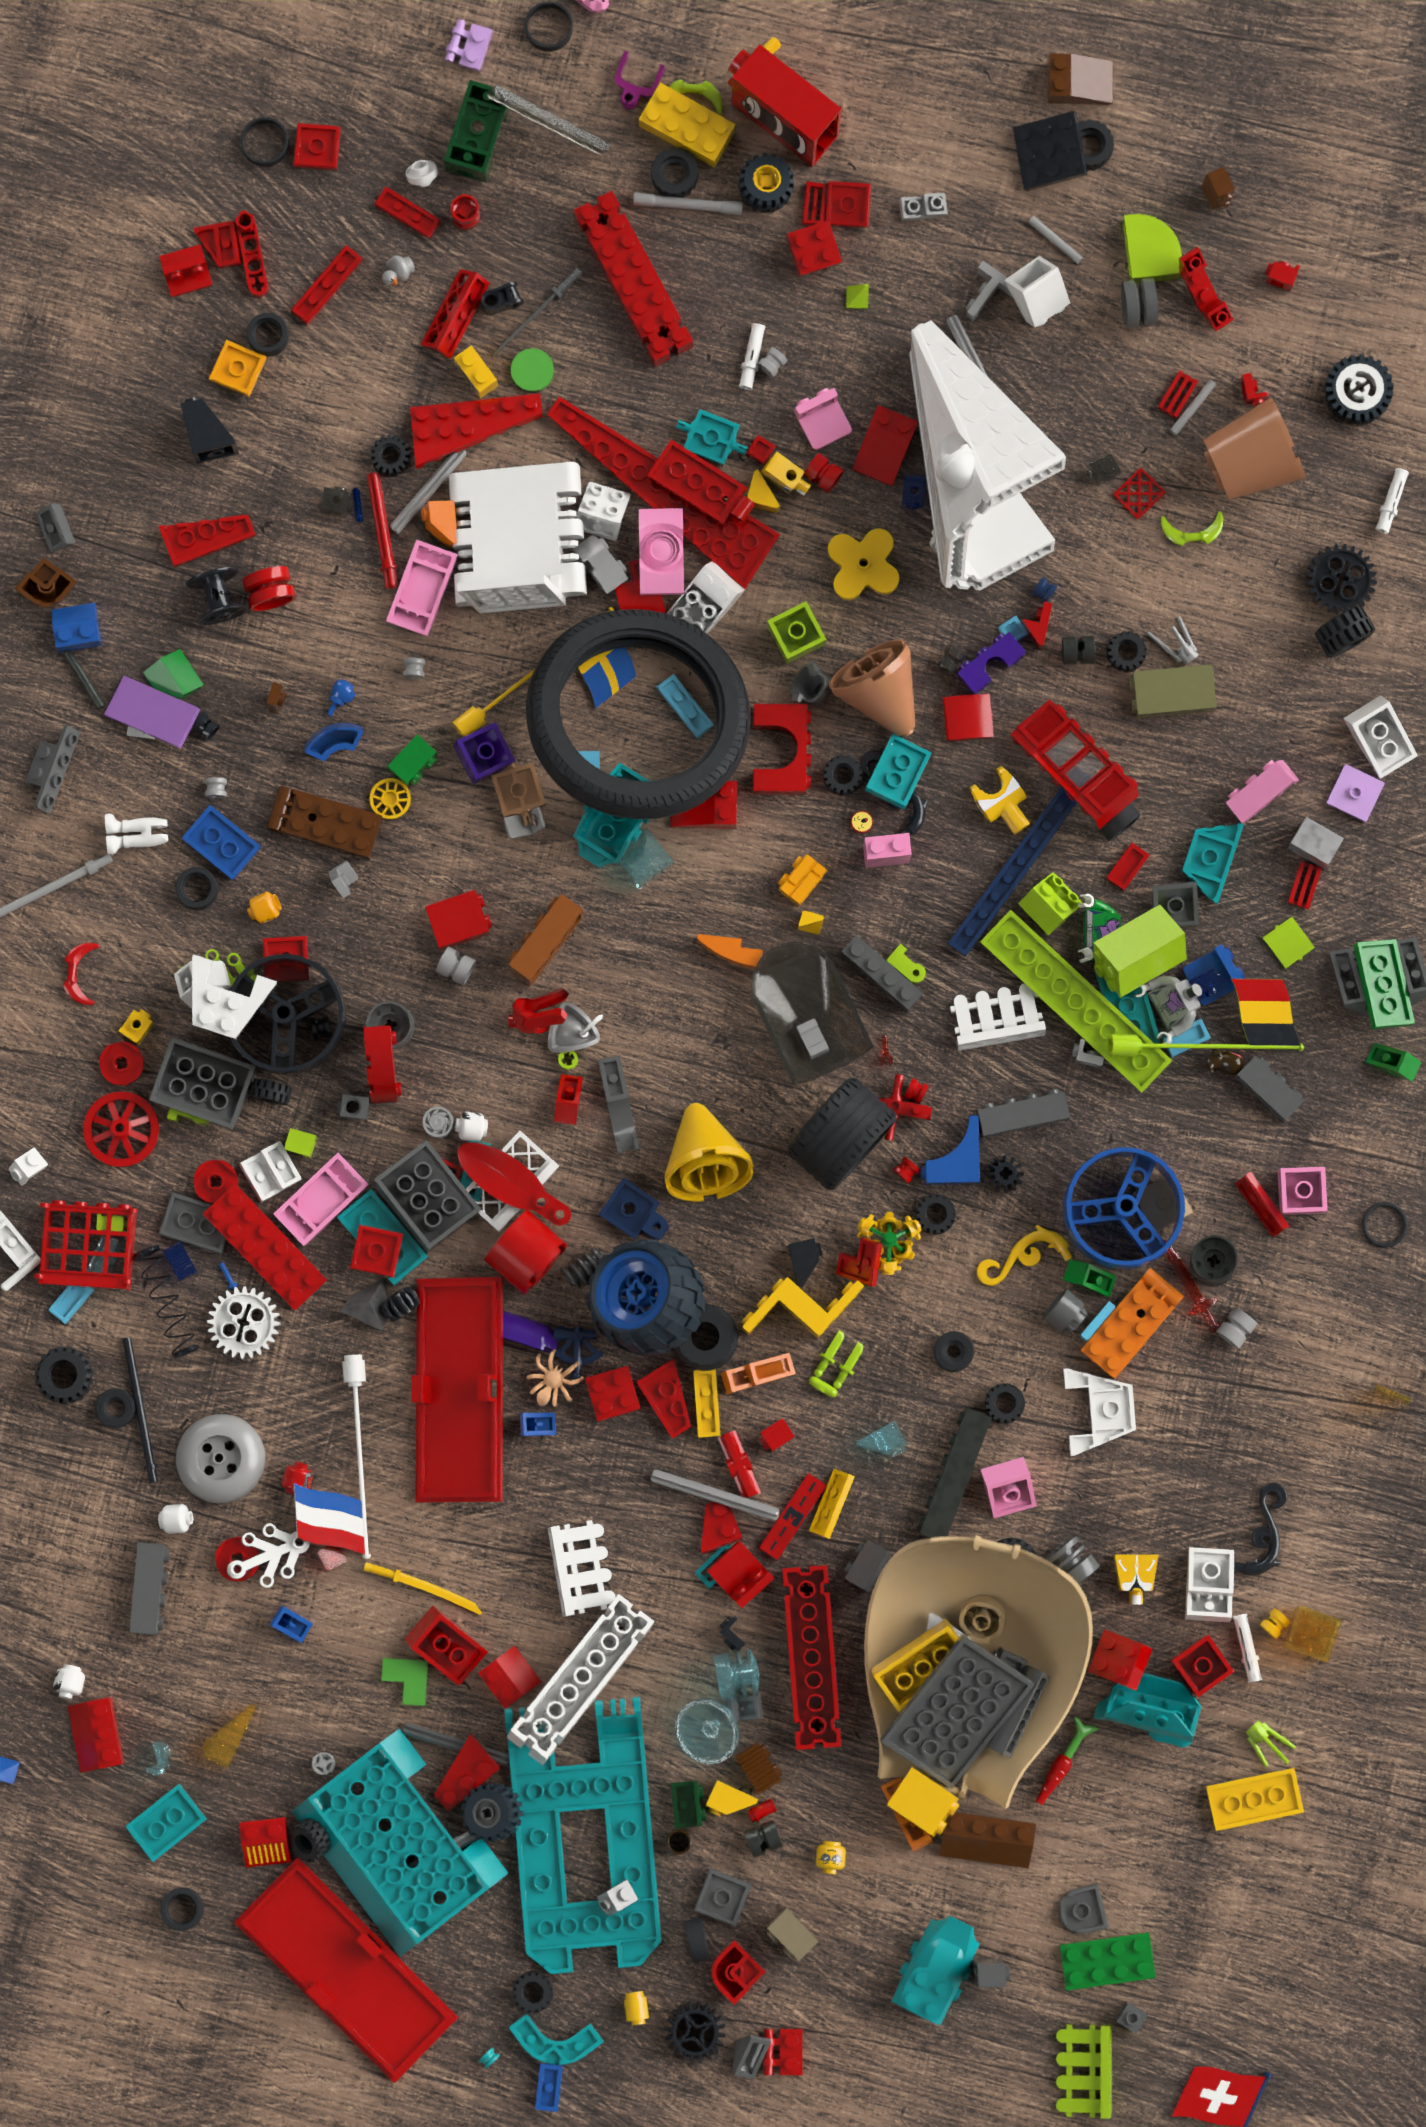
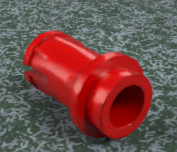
[747,1798,777,1823]

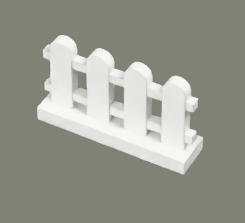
[950,983,1046,1051]
[547,1520,616,1617]

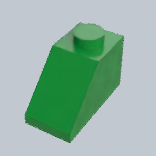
[1365,1042,1421,1082]
[1063,1259,1116,1297]

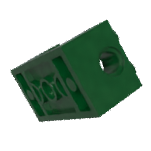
[444,80,512,183]

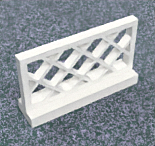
[466,1131,559,1232]

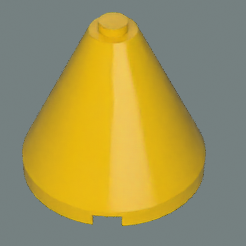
[664,1103,753,1202]

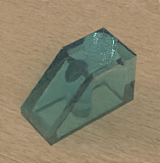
[855,1421,908,1457]

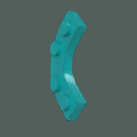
[509,2013,604,2065]

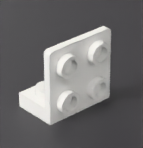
[576,482,631,541]

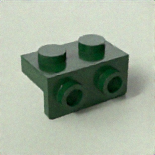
[671,1780,706,1828]

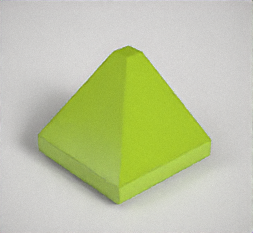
[846,284,869,309]

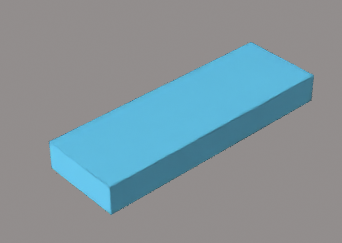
[656,674,714,739]

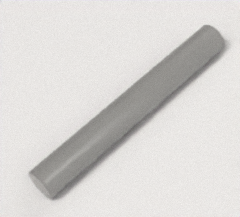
[1028,216,1083,264]
[1170,380,1216,435]

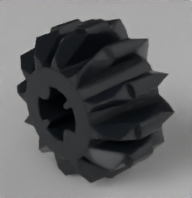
[986,1155,1024,1193]
[381,1286,420,1321]

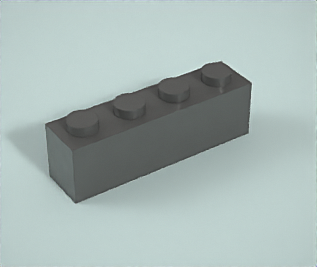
[841,935,923,1013]
[977,1089,1070,1138]
[129,1542,170,1635]
[973,1958,1010,1988]

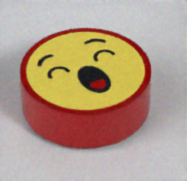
[851,811,873,834]

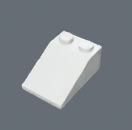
[1343,695,1418,779]

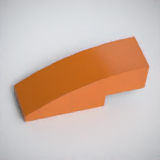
[697,934,763,970]
[720,1353,796,1395]
[881,1777,933,1852]

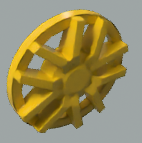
[370,778,411,819]

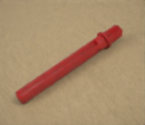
[367,472,398,589]

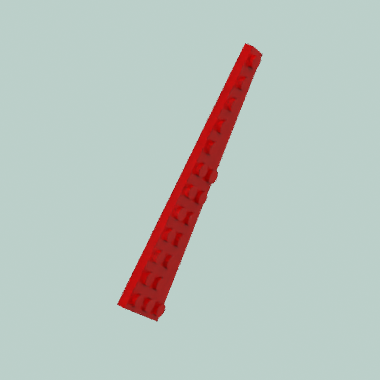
[547,396,780,590]

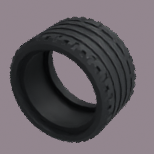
[787,1078,897,1190]

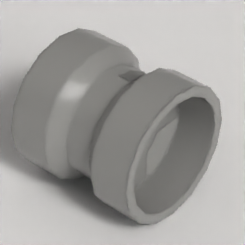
[757,347,788,378]

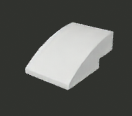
[1185,1547,1234,1622]

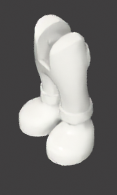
[105,813,168,855]

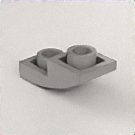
[899,193,948,221]

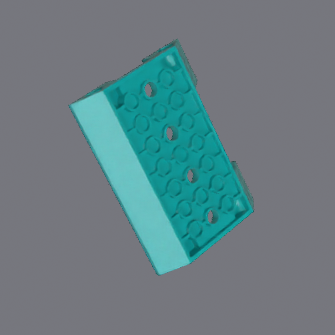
[292,1728,508,1957]

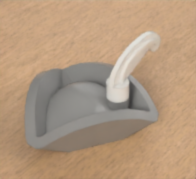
[548,1002,603,1053]

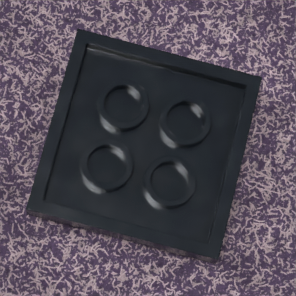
[1012,111,1088,191]

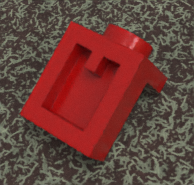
[1240,373,1269,406]

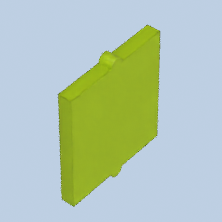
[1262,917,1315,969]

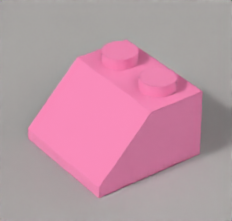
[980,1457,1037,1518]

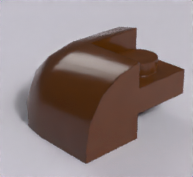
[15,557,77,607]

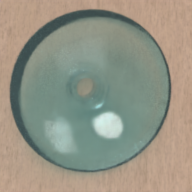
[675,1698,739,1764]

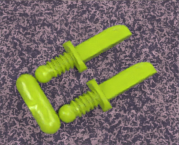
[809,1330,863,1398]

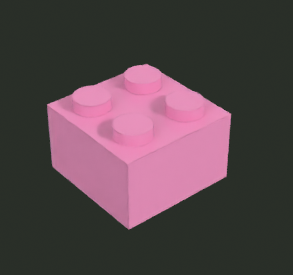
[1277,1167,1327,1215]

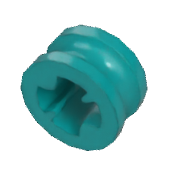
[478,2047,500,2070]

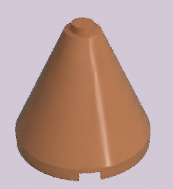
[829,639,916,737]

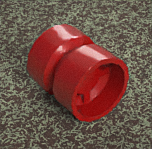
[451,194,480,230]
[803,453,844,493]

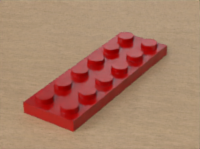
[203,1184,327,1310]

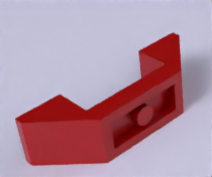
[1179,247,1234,331]

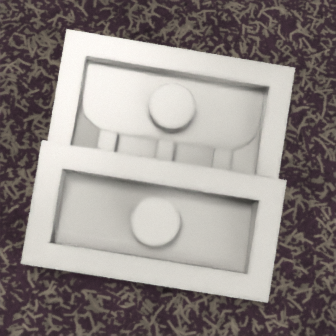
[239,1141,302,1203]

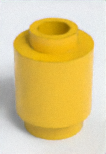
[624,1991,649,2025]

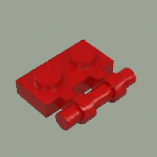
[762,2028,803,2075]

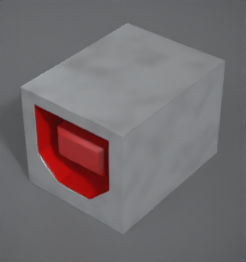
[1287,817,1344,870]

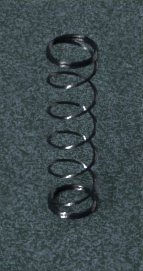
[133,1245,200,1358]

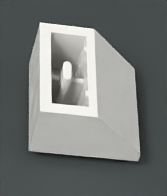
[174,961,231,1009]

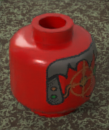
[282,1461,313,1495]

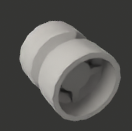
[436,946,476,986]
[1216,1307,1258,1349]

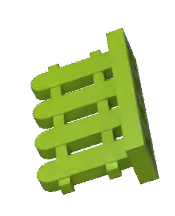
[1056,2024,1112,2119]

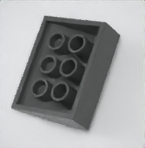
[149,1038,258,1129]
[372,1140,482,1254]

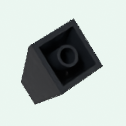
[181,397,239,464]

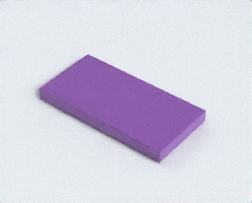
[104,676,200,749]

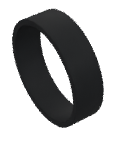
[525,1,573,52]
[240,117,289,167]

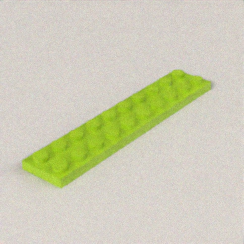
[980,910,1172,1093]

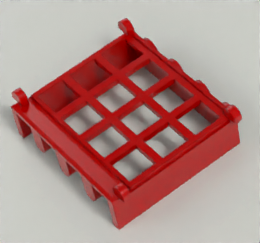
[34,1200,138,1291]

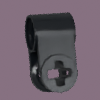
[481,281,524,315]

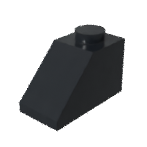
[788,1238,823,1289]

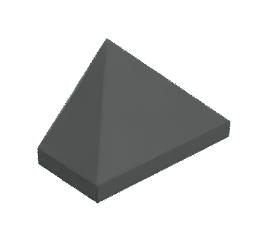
[733,2035,771,2079]

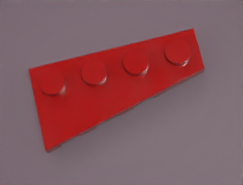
[158,514,256,568]

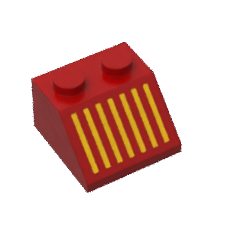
[239,1817,291,1867]

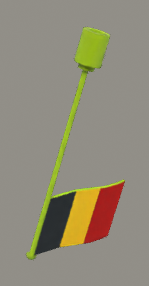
[1107,978,1304,1057]

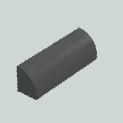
[986,1665,1050,1759]

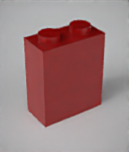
[425,890,492,951]

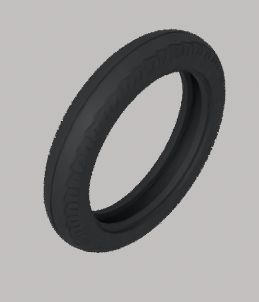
[526,609,751,820]

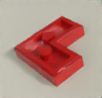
[836,1237,883,1287]

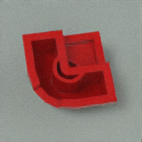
[711,1940,766,2005]

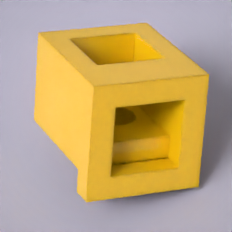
[119,1009,154,1045]

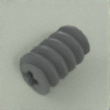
[560,1248,604,1289]

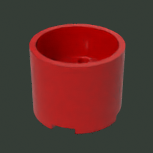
[484,1210,568,1296]

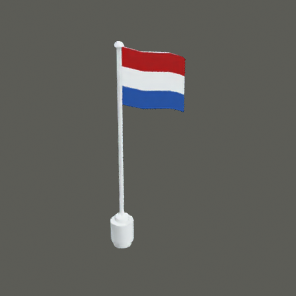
[294,1355,371,1559]

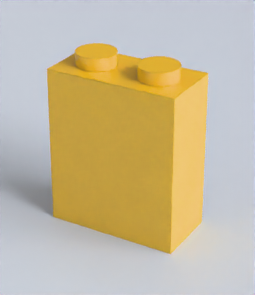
[887,1767,959,1837]

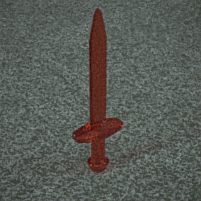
[1163,1240,1221,1334]

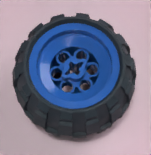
[586,1240,706,1355]

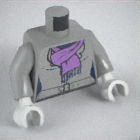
[1135,975,1202,1044]

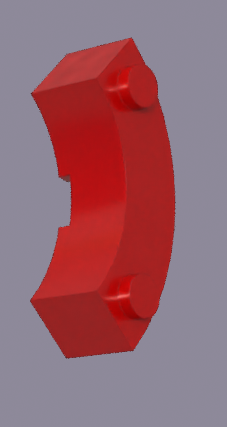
[364,1025,402,1104]

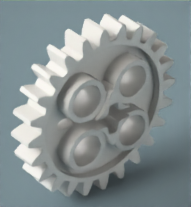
[207,1286,281,1359]

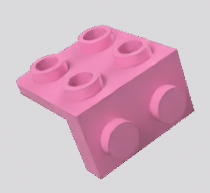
[795,388,852,450]

